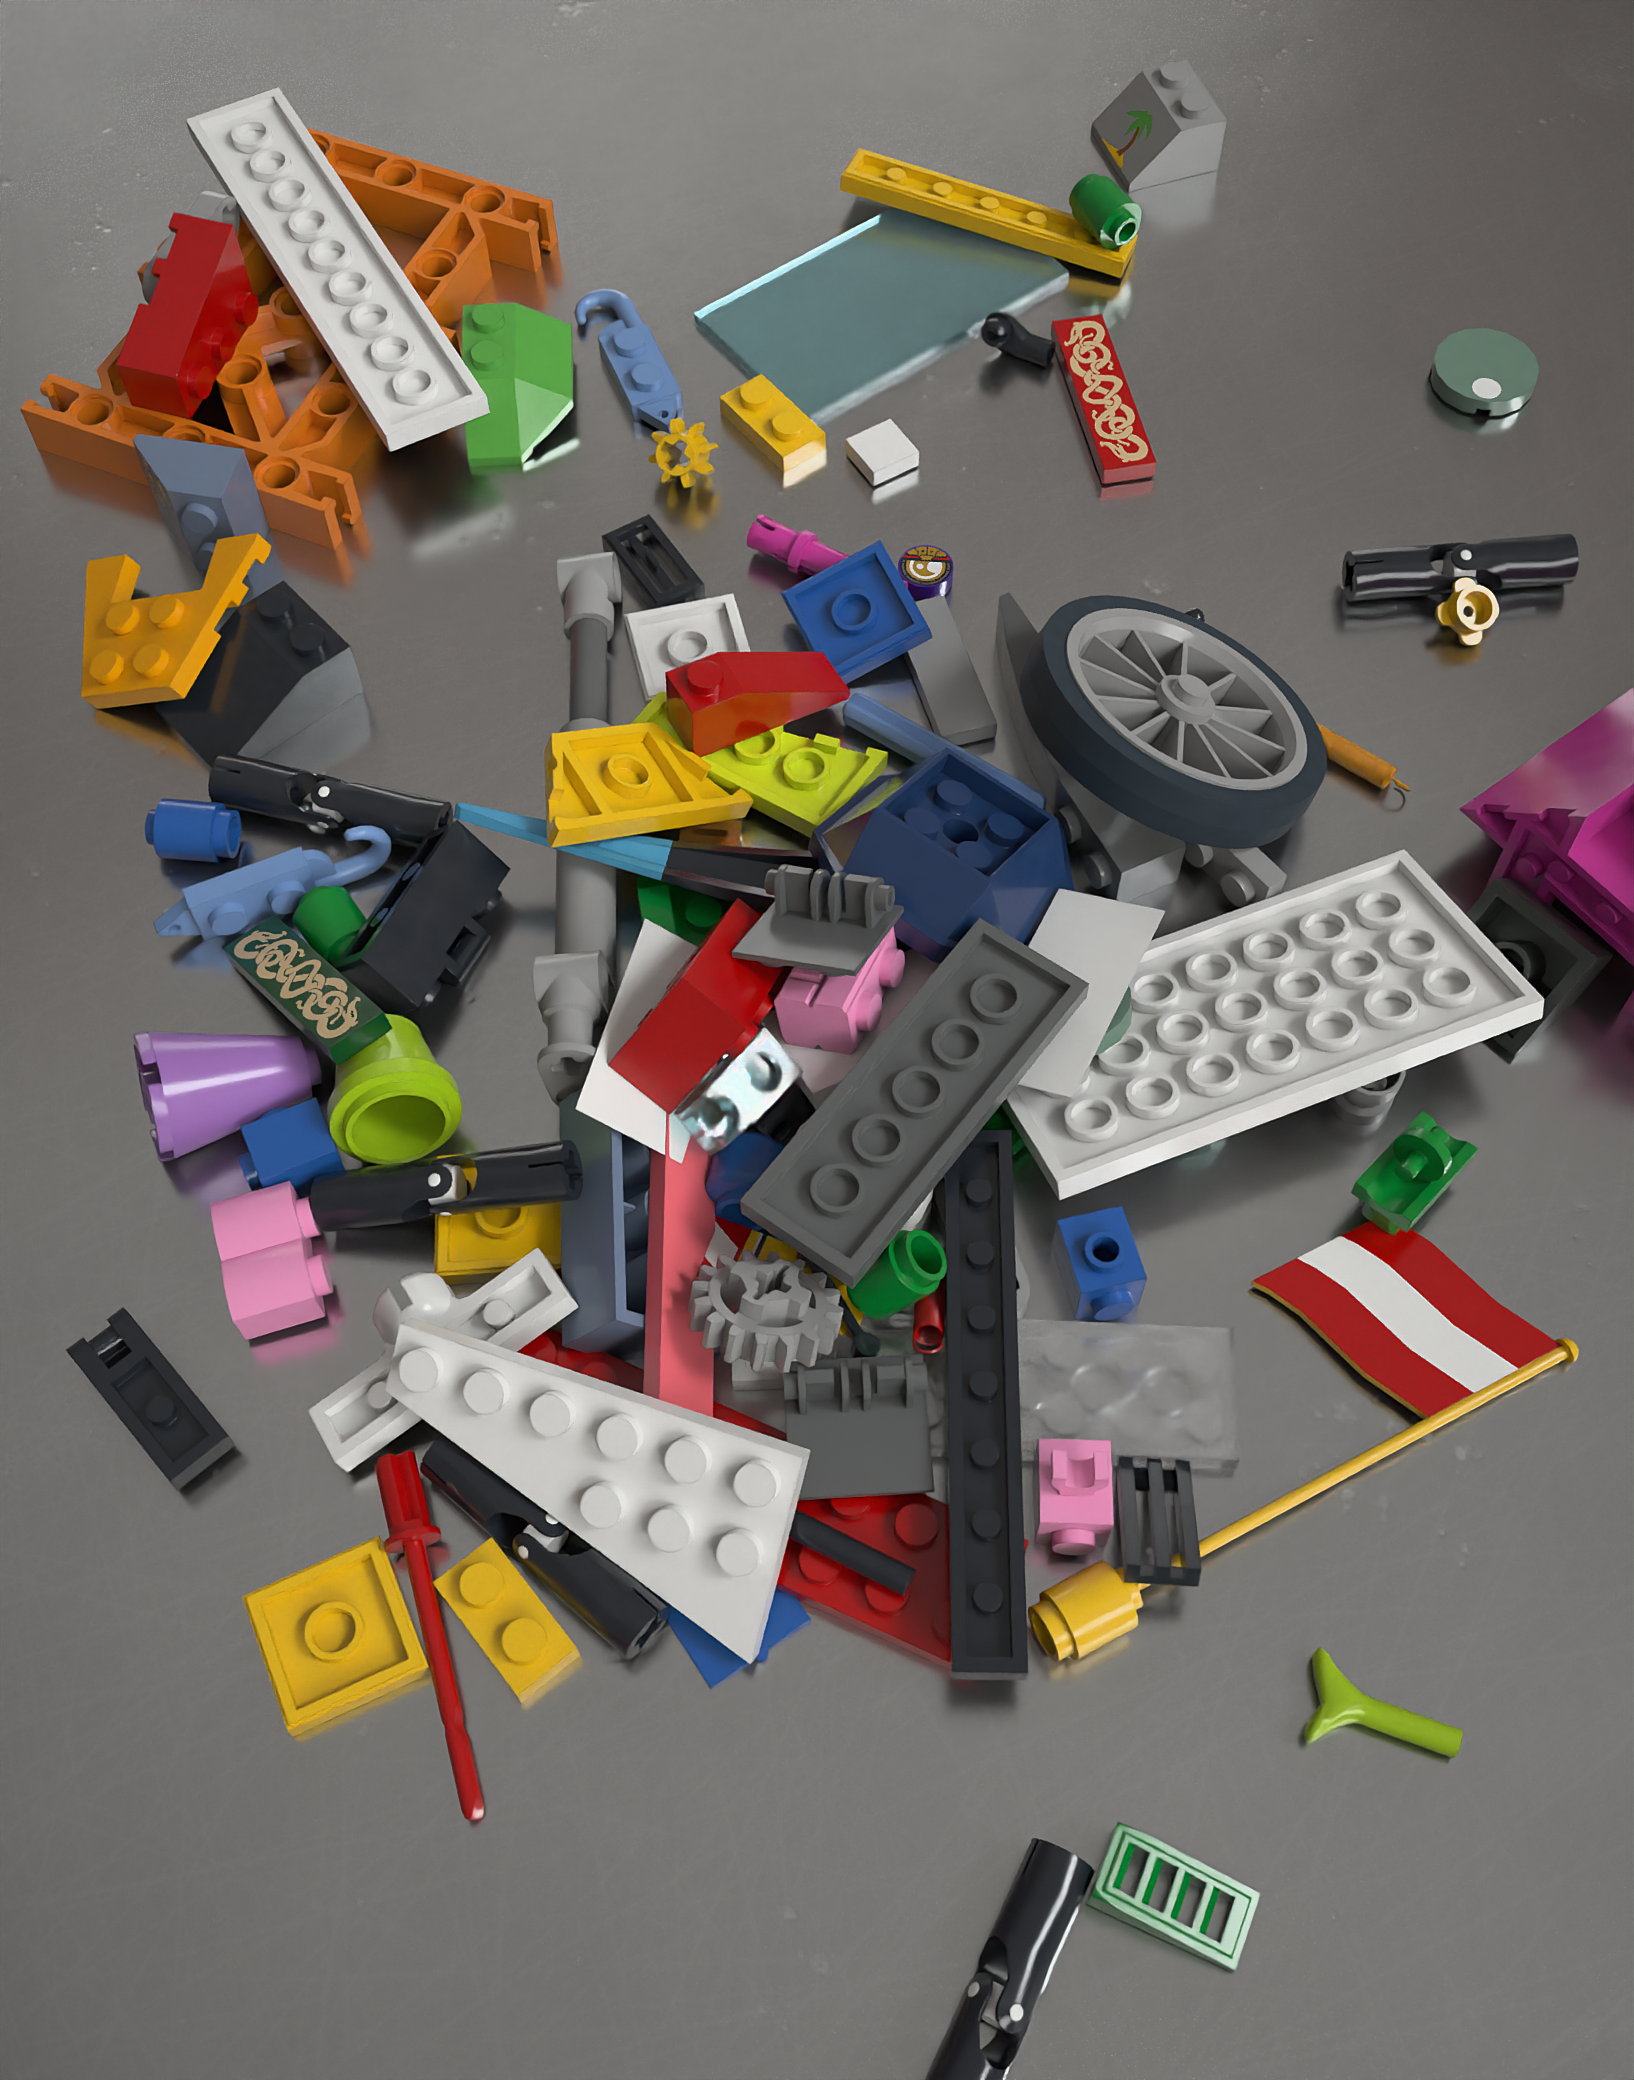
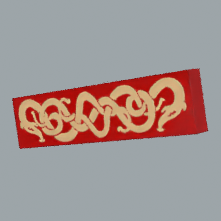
[1050,314,1157,484]

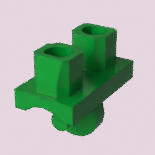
[1351,1111,1478,1235]

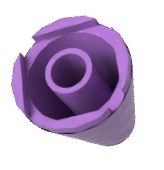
[133,1031,322,1163]

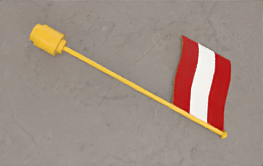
[1027,1221,1579,1662]

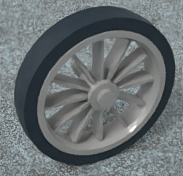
[1019,595,1327,849]

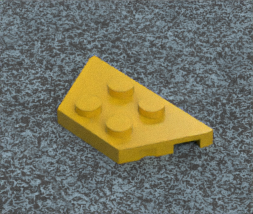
[544,722,753,848]

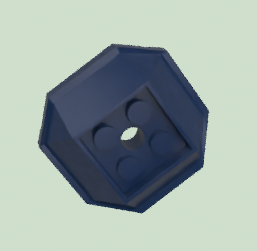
[808,748,1075,964]

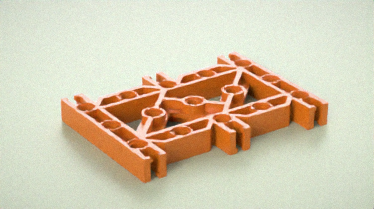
[20,127,558,550]

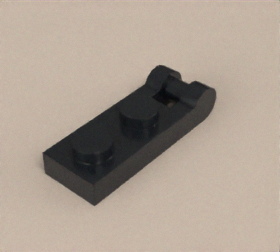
[66,1307,235,1491]

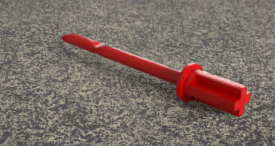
[374,1451,484,1820]

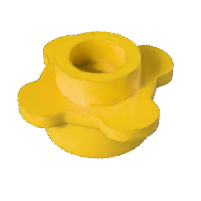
[1435,578,1499,646]

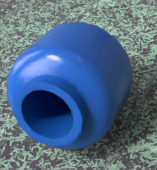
[705,1132,785,1231]

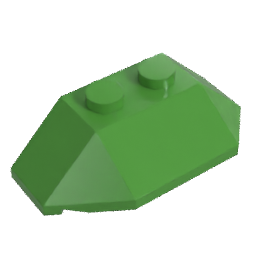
[461,303,573,467]

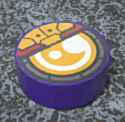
[898,545,954,600]

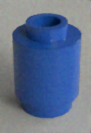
[145,798,241,863]

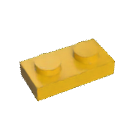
[720,373,826,473]
[432,1537,580,1703]

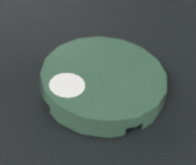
[1431,328,1540,416]

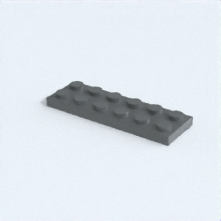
[740,918,1089,1289]

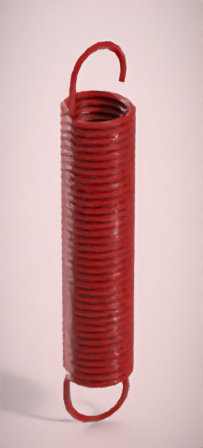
[912,1250,945,1354]

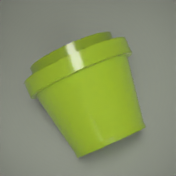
[327,1014,462,1165]

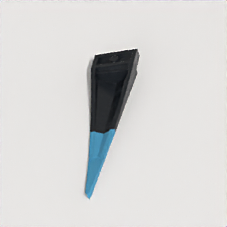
[453,803,911,948]

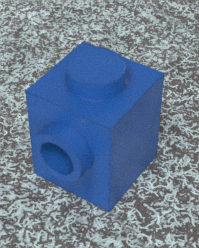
[237,1097,346,1199]
[1051,1205,1147,1321]

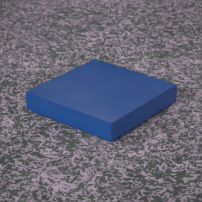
[780,540,933,684]

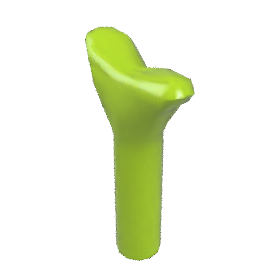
[1304,1647,1463,1759]

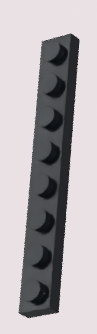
[944,1130,1028,1680]

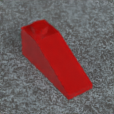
[665,652,850,758]

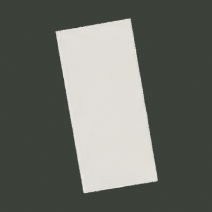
[1018,888,1165,1098]
[575,919,712,1164]

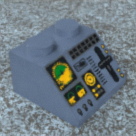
[133,434,270,577]

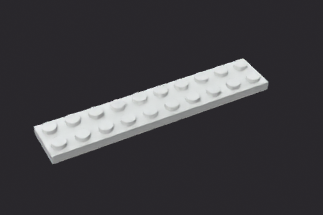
[186,87,490,452]

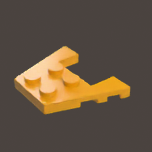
[81,533,272,709]

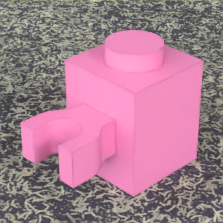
[1033,1438,1114,1555]

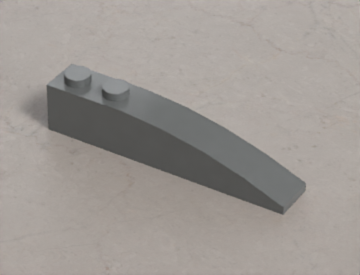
[996,592,1186,902]

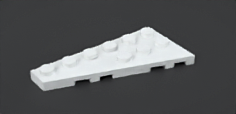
[385,1317,811,1664]

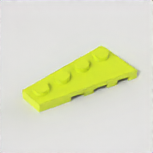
[631,691,888,838]

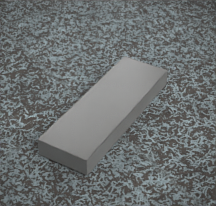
[903,595,997,745]

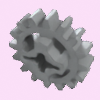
[688,1250,844,1373]

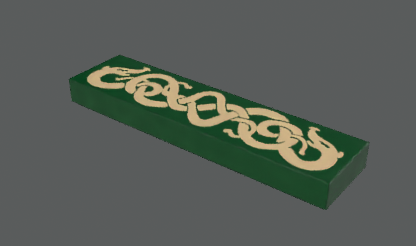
[222,915,392,1066]

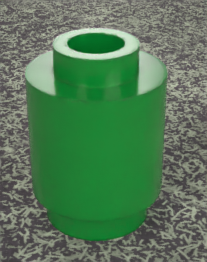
[1069,174,1142,249]
[293,886,367,967]
[846,1229,947,1320]

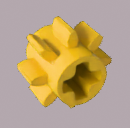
[647,417,718,488]

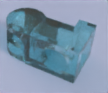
[674,1028,804,1155]

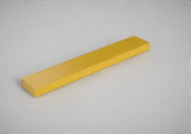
[840,148,1138,278]

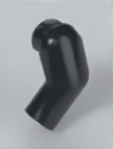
[981,311,1056,367]

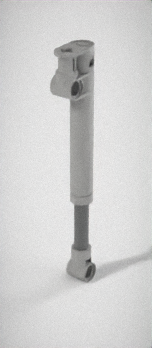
[533,551,622,1107]

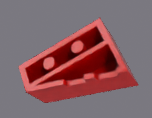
[116,212,259,419]
[608,898,791,1114]

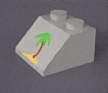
[1091,60,1227,192]

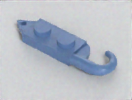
[574,289,683,434]
[153,825,391,941]

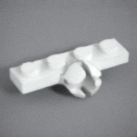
[307,1247,579,1473]

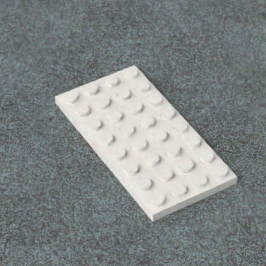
[1001,849,1545,1200]

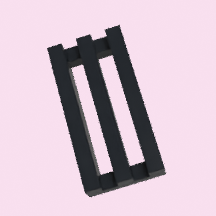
[602,514,705,610]
[1116,1457,1202,1587]

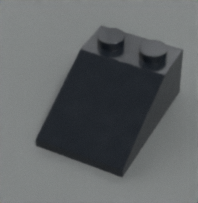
[154,580,364,771]

